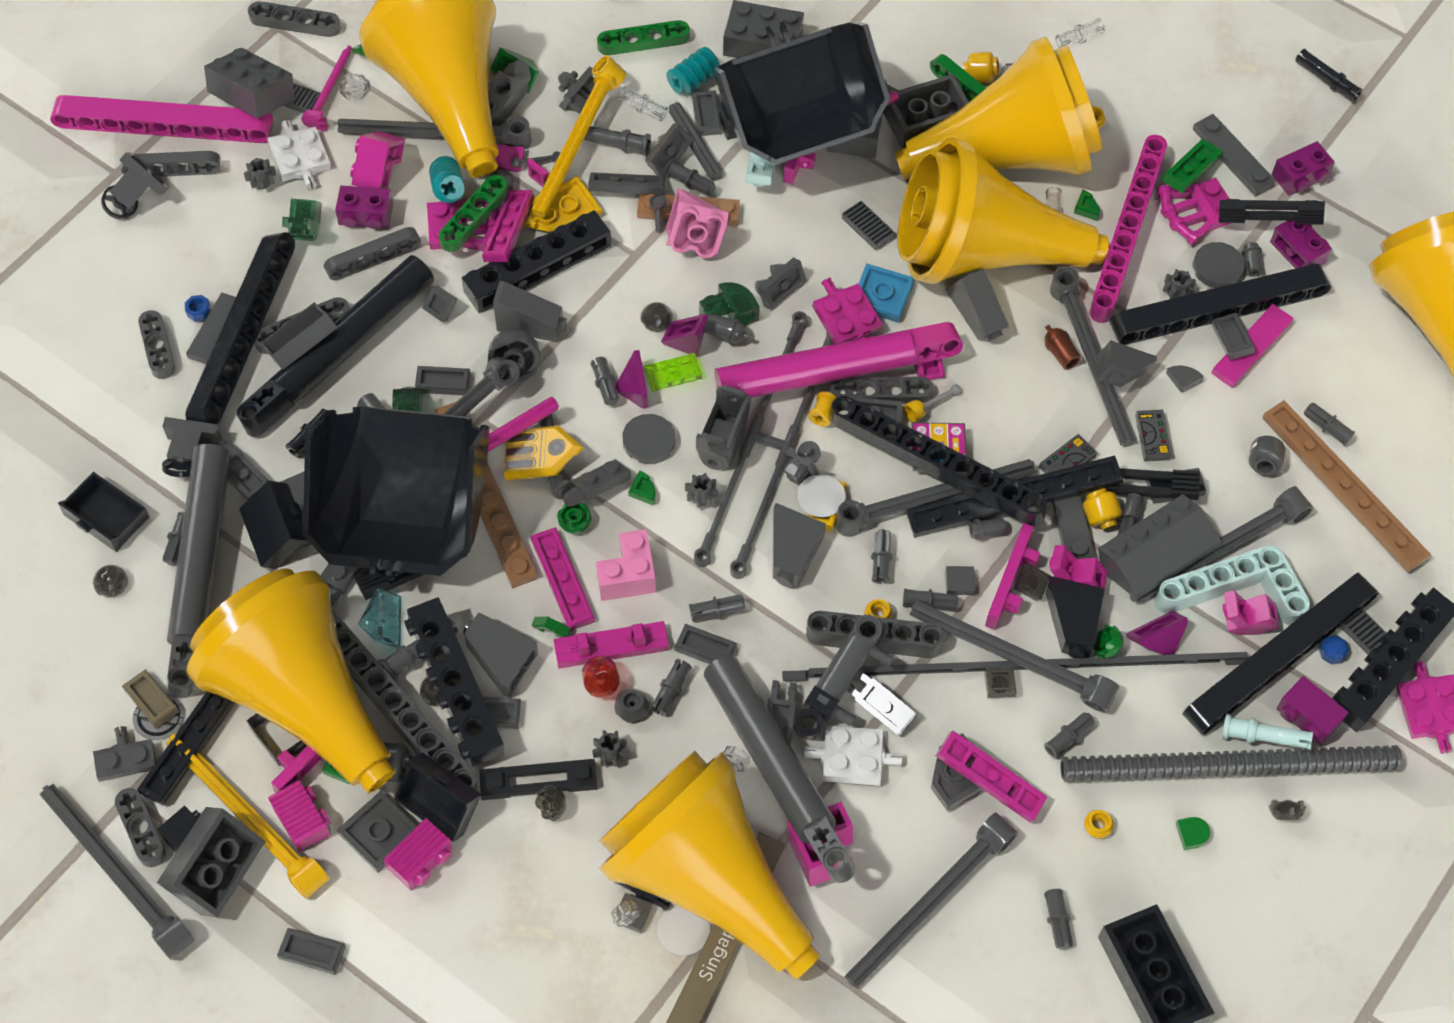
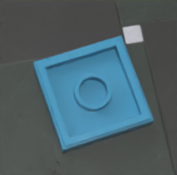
[858,263,915,323]

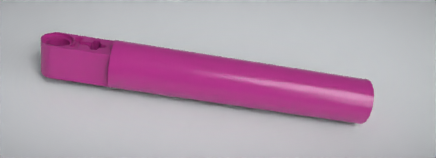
[715,322,963,398]

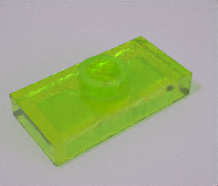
[644,353,702,392]

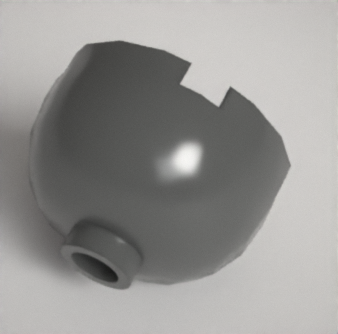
[488,328,541,382]

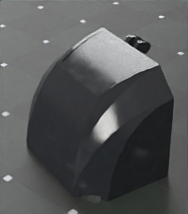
[712,21,890,165]
[303,406,490,581]

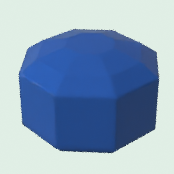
[185,295,211,322]
[1319,635,1349,665]

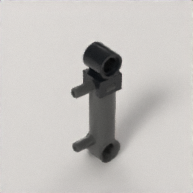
[794,615,894,740]

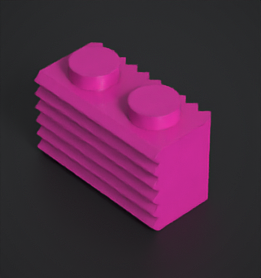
[268,780,331,852]
[383,818,453,890]

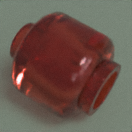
[582,656,620,698]

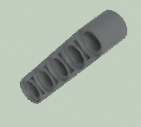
[806,611,945,658]

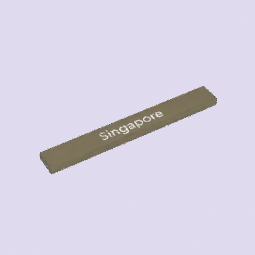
[666,832,786,1023]

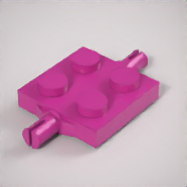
[812,277,883,344]
[1396,661,1454,754]

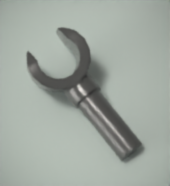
[649,194,668,231]

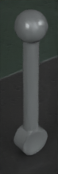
[511,151,560,168]

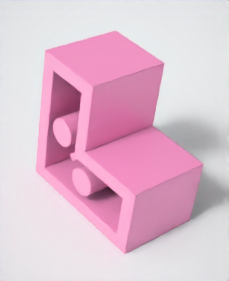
[596,529,656,601]

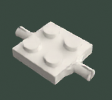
[267,120,331,190]
[804,725,902,786]

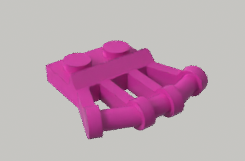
[1157,178,1231,246]
[427,195,499,252]

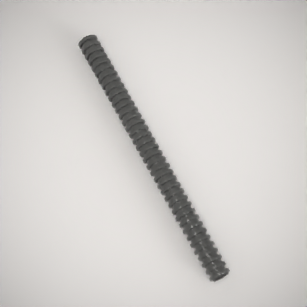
[1060,745,1402,782]

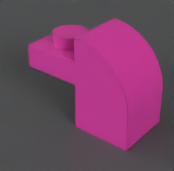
[1049,545,1108,589]
[1222,590,1280,635]

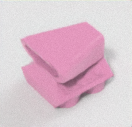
[666,189,729,258]

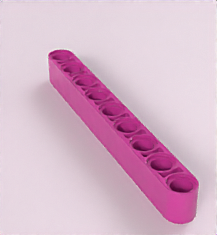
[50,95,274,143]
[1089,134,1167,323]

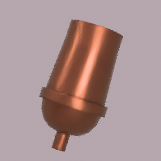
[1044,325,1082,370]

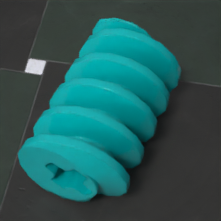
[666,47,720,94]
[429,156,465,203]

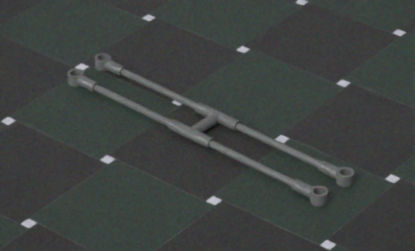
[694,311,834,579]

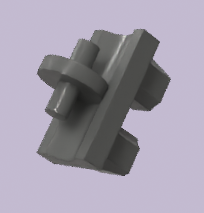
[558,66,595,113]
[783,441,821,486]

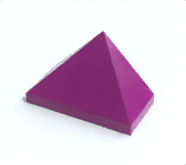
[661,314,708,357]
[615,350,648,409]
[1126,611,1189,655]

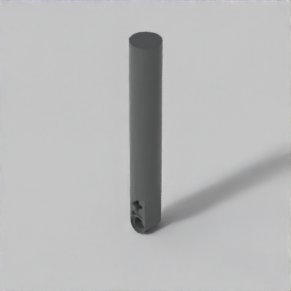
[167,444,231,698]
[704,655,855,883]

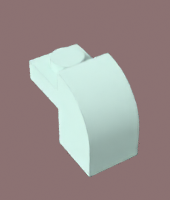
[746,152,775,186]

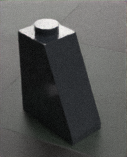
[1045,576,1105,659]

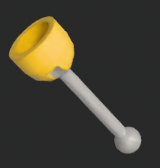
[903,384,961,423]

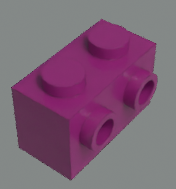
[1271,141,1335,196]
[335,185,393,229]
[1270,221,1332,268]
[1276,676,1349,746]

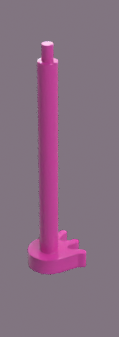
[301,45,352,132]

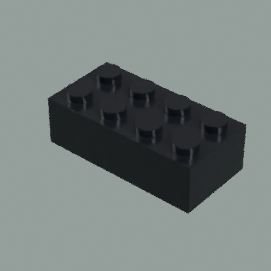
[1098,904,1215,1023]

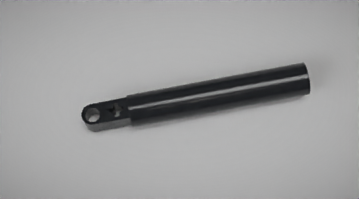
[236,255,434,436]

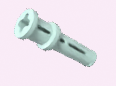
[1223,714,1313,750]

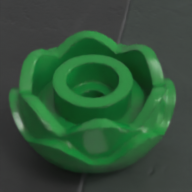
[557,503,592,534]
[1093,625,1124,659]

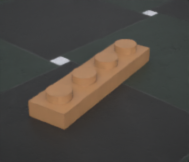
[637,194,740,226]

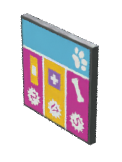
[912,422,966,472]

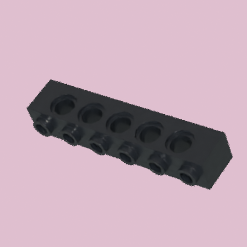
[461,210,611,314]
[1332,587,1454,732]
[404,597,504,767]

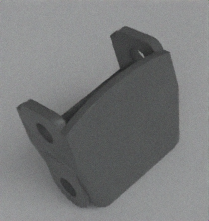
[696,385,751,470]

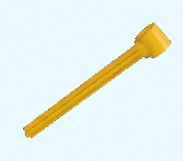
[532,55,626,218]
[166,733,329,899]

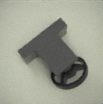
[101,152,170,219]
[162,417,222,477]

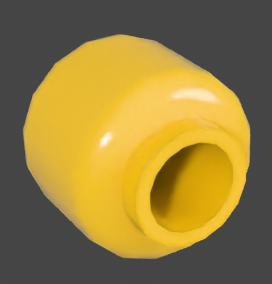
[963,51,1000,84]
[1083,488,1122,531]

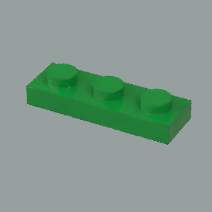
[1162,138,1223,194]

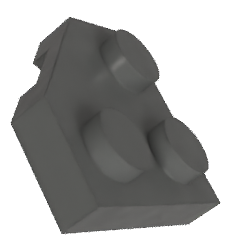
[931,733,983,811]

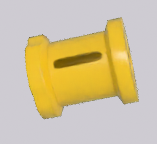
[808,392,837,427]

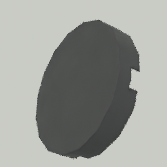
[1192,242,1245,288]
[622,414,675,464]

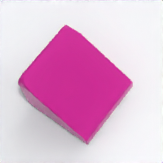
[527,158,551,187]
[914,359,945,380]

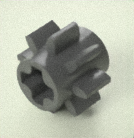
[244,158,277,190]
[1163,269,1196,299]
[685,473,718,508]
[592,730,627,767]

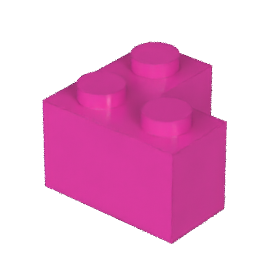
[350,131,406,189]
[787,802,853,887]

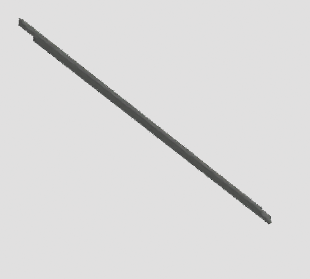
[782,652,1248,681]

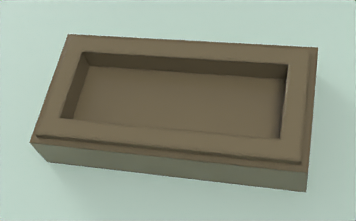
[122,669,179,729]

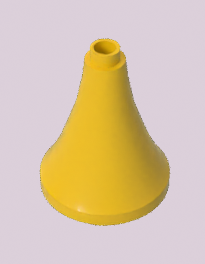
[359,0,499,178]
[894,36,1102,180]
[897,138,1109,284]
[1369,211,1454,378]
[186,568,396,794]
[599,750,821,980]

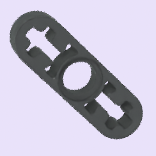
[138,310,175,379]
[115,788,166,867]

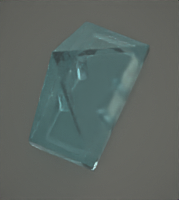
[358,588,401,648]

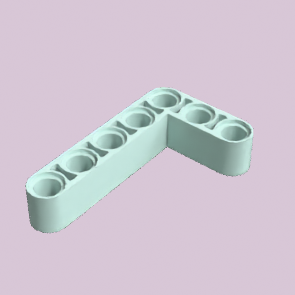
[1155,545,1310,626]

